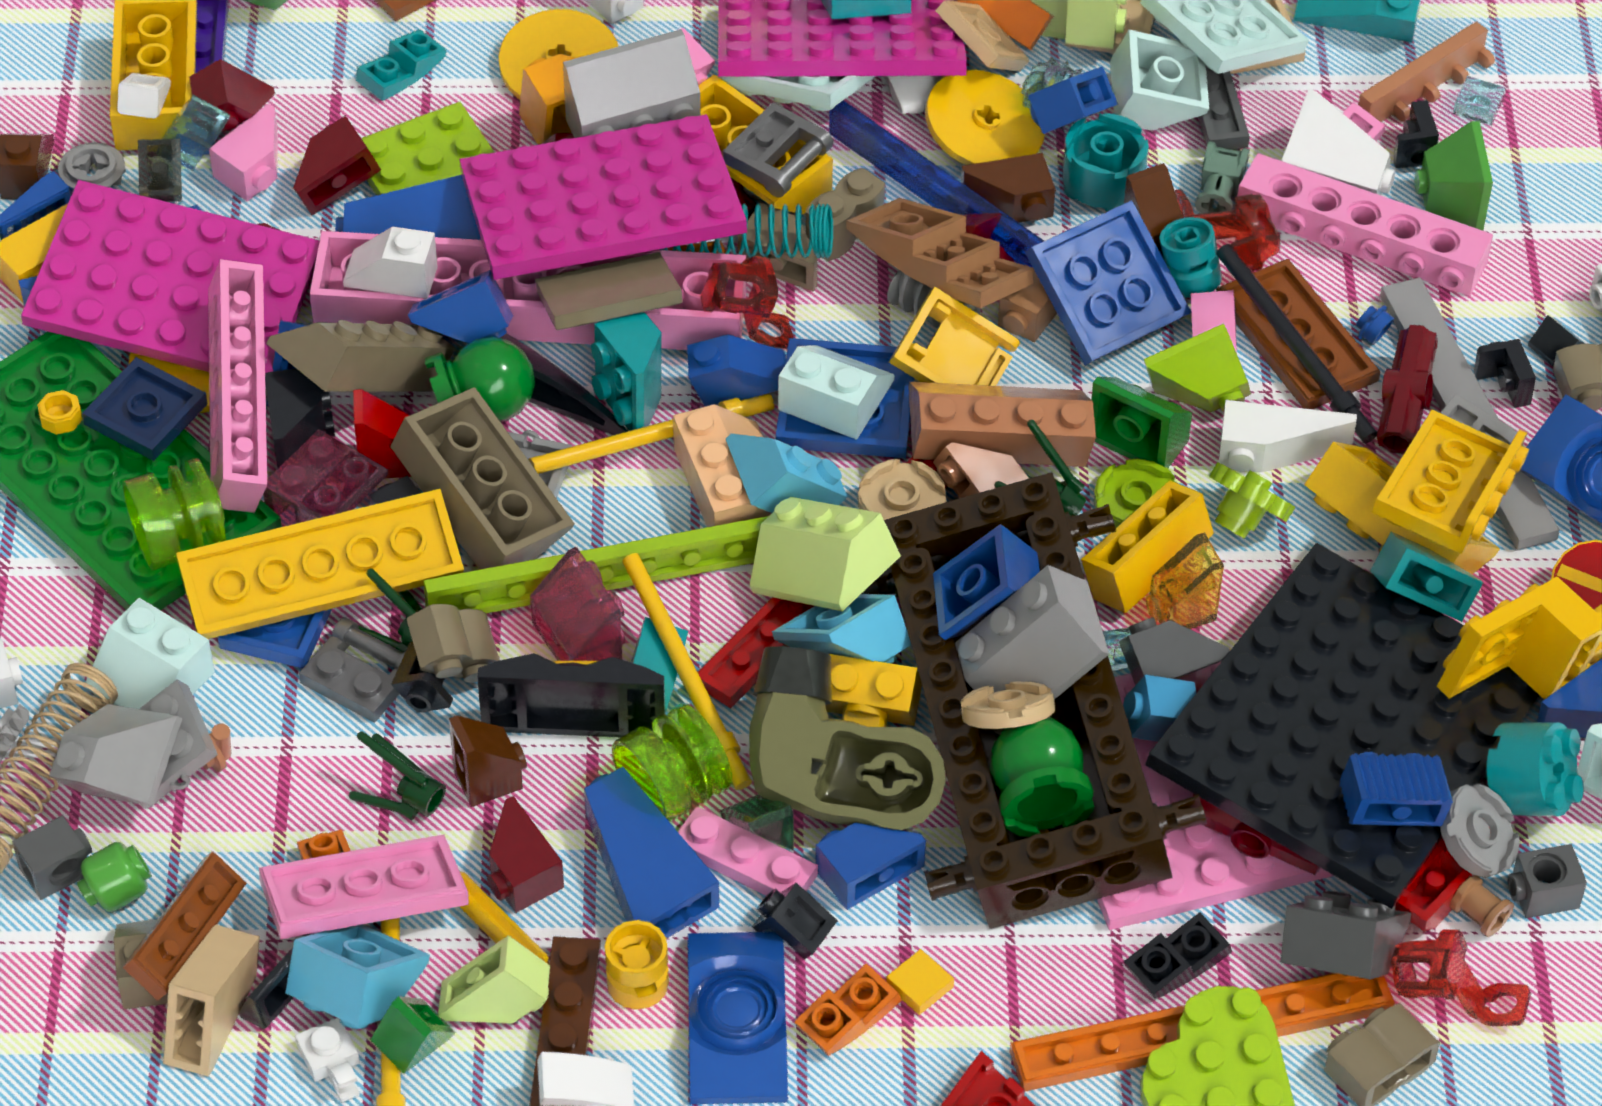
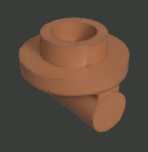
[203,724,232,772]

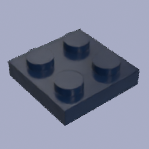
[82,357,208,461]

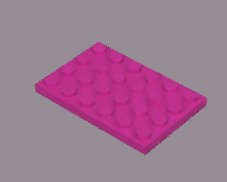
[718,0,967,77]
[459,114,747,280]
[21,180,320,387]

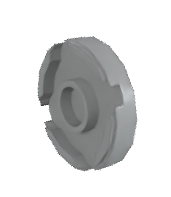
[1440,784,1520,878]

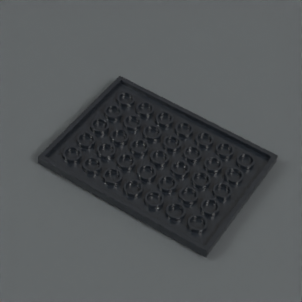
[1145,543,1541,909]

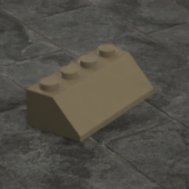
[266,320,455,392]
[390,387,575,570]

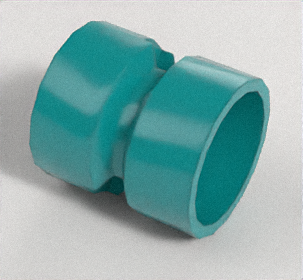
[1159,217,1222,298]

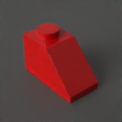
[353,389,412,480]

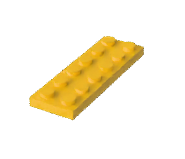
[176,489,464,639]

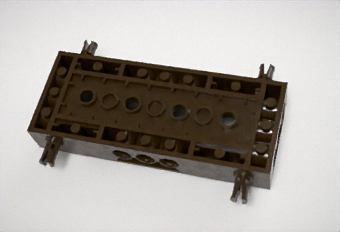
[862,472,1207,929]

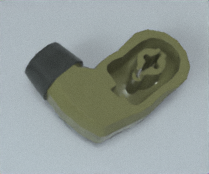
[749,646,946,830]

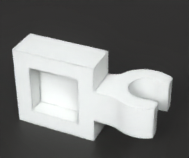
[295,1018,360,1102]

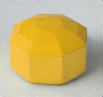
[37,390,83,435]

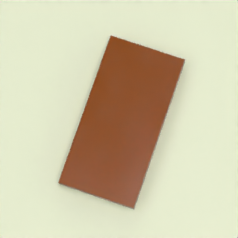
[1216,259,1381,409]

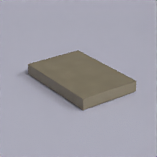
[535,252,683,330]

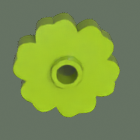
[1209,462,1295,539]

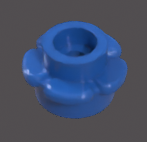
[1356,305,1395,345]

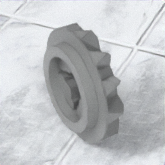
[58,143,126,192]
[0,704,29,762]

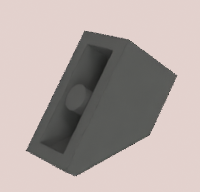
[1118,617,1230,685]

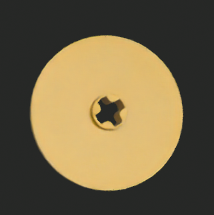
[499,9,619,100]
[925,70,1045,165]

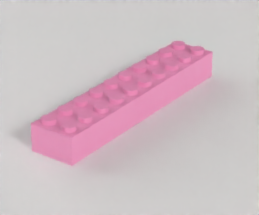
[310,231,746,350]

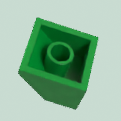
[1091,377,1192,468]

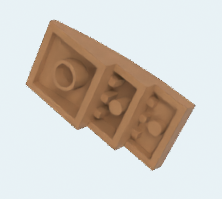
[846,198,1033,309]

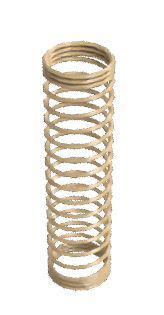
[0,663,118,873]

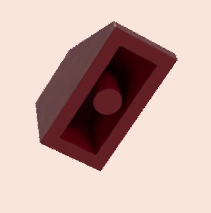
[189,59,275,132]
[293,115,381,215]
[487,796,564,913]

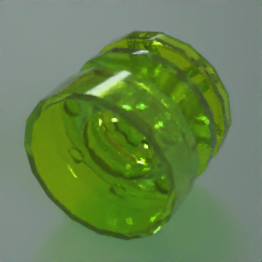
[122,458,226,570]
[612,704,732,822]

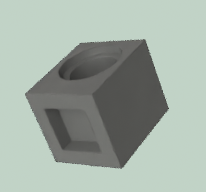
[12,815,92,900]
[1508,844,1587,918]

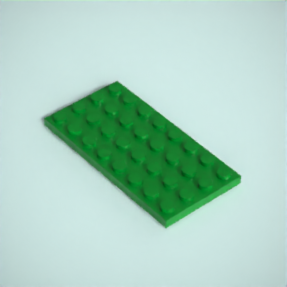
[0,332,282,610]

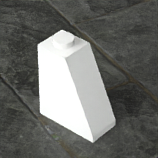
[1282,89,1396,195]

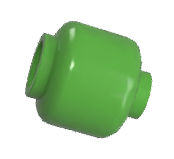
[77,842,152,912]

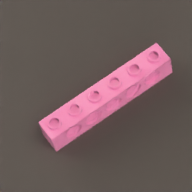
[1235,153,1493,296]
[208,259,267,513]

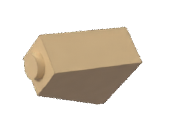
[163,924,260,1076]

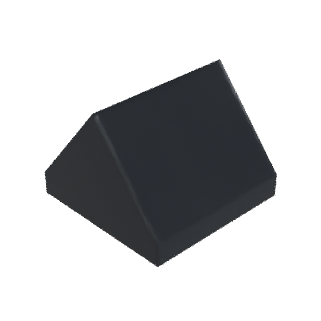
[1528,315,1586,367]

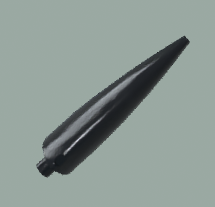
[467,333,628,435]

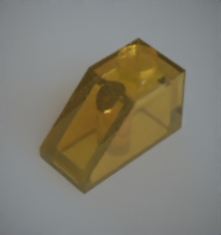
[1146,532,1224,629]

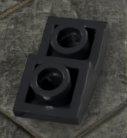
[1124,912,1232,999]

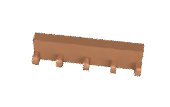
[1358,21,1495,122]

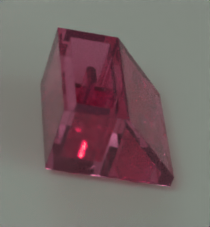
[263,429,388,527]
[530,547,626,661]

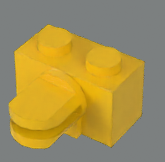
[826,654,922,727]

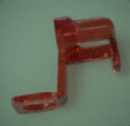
[1175,189,1280,271]
[700,256,794,349]
[1391,929,1531,1027]

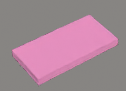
[259,835,468,939]

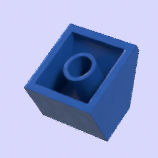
[933,524,1040,640]

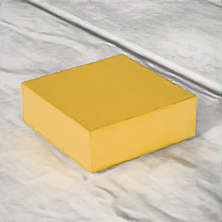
[886,949,954,1015]

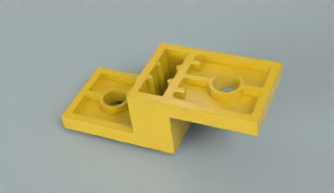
[1436,577,1602,700]

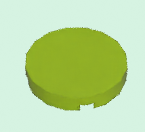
[1093,459,1176,528]

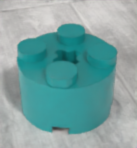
[1062,113,1149,212]
[1487,722,1584,816]

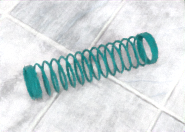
[659,203,833,259]

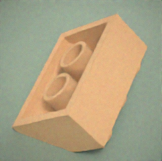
[673,404,772,527]

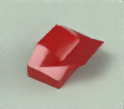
[1395,838,1474,932]

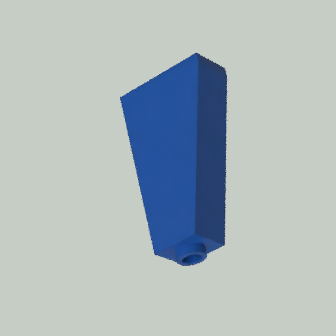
[335,175,481,240]
[584,767,719,939]

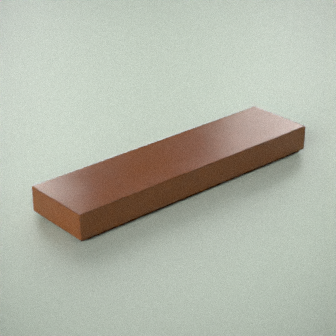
[122,851,247,1001]

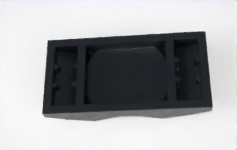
[477,653,666,739]

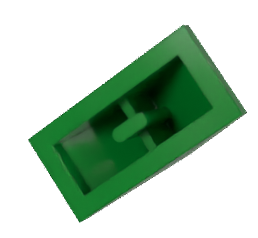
[370,996,456,1074]

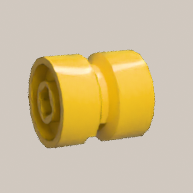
[605,920,669,1010]

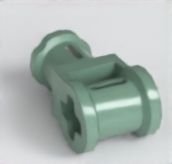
[1195,141,1250,220]

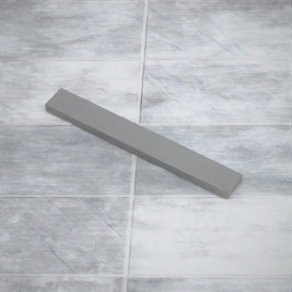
[1380,277,1560,550]

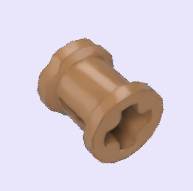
[1450,875,1514,937]

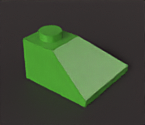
[1414,121,1493,231]

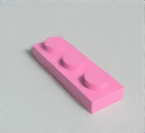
[678,806,818,896]

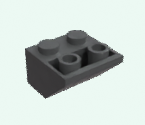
[1280,891,1411,979]

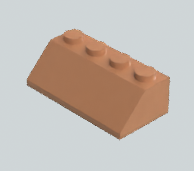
[909,382,1096,467]

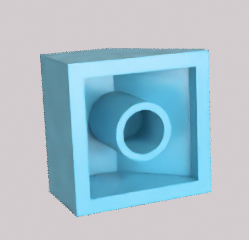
[726,433,847,513]
[772,594,911,663]
[285,924,430,1029]

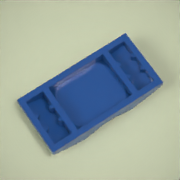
[1520,394,1602,527]
[688,932,788,1105]

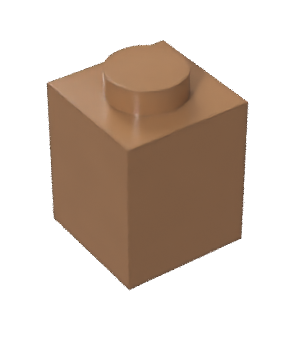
[998,265,1057,343]

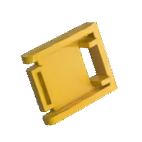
[889,287,1020,386]

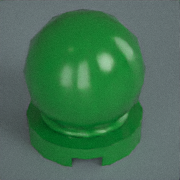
[424,336,535,422]
[990,717,1094,837]

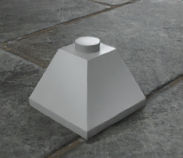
[49,704,182,807]

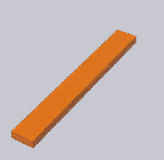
[1010,973,1395,1091]

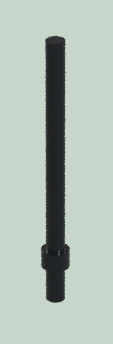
[1216,244,1378,444]

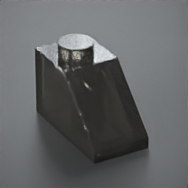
[138,139,183,204]

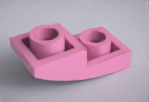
[1191,290,1237,353]

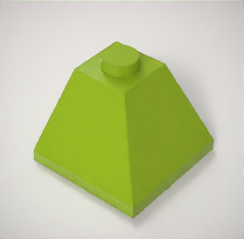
[1143,323,1251,412]

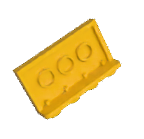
[1371,410,1530,554]

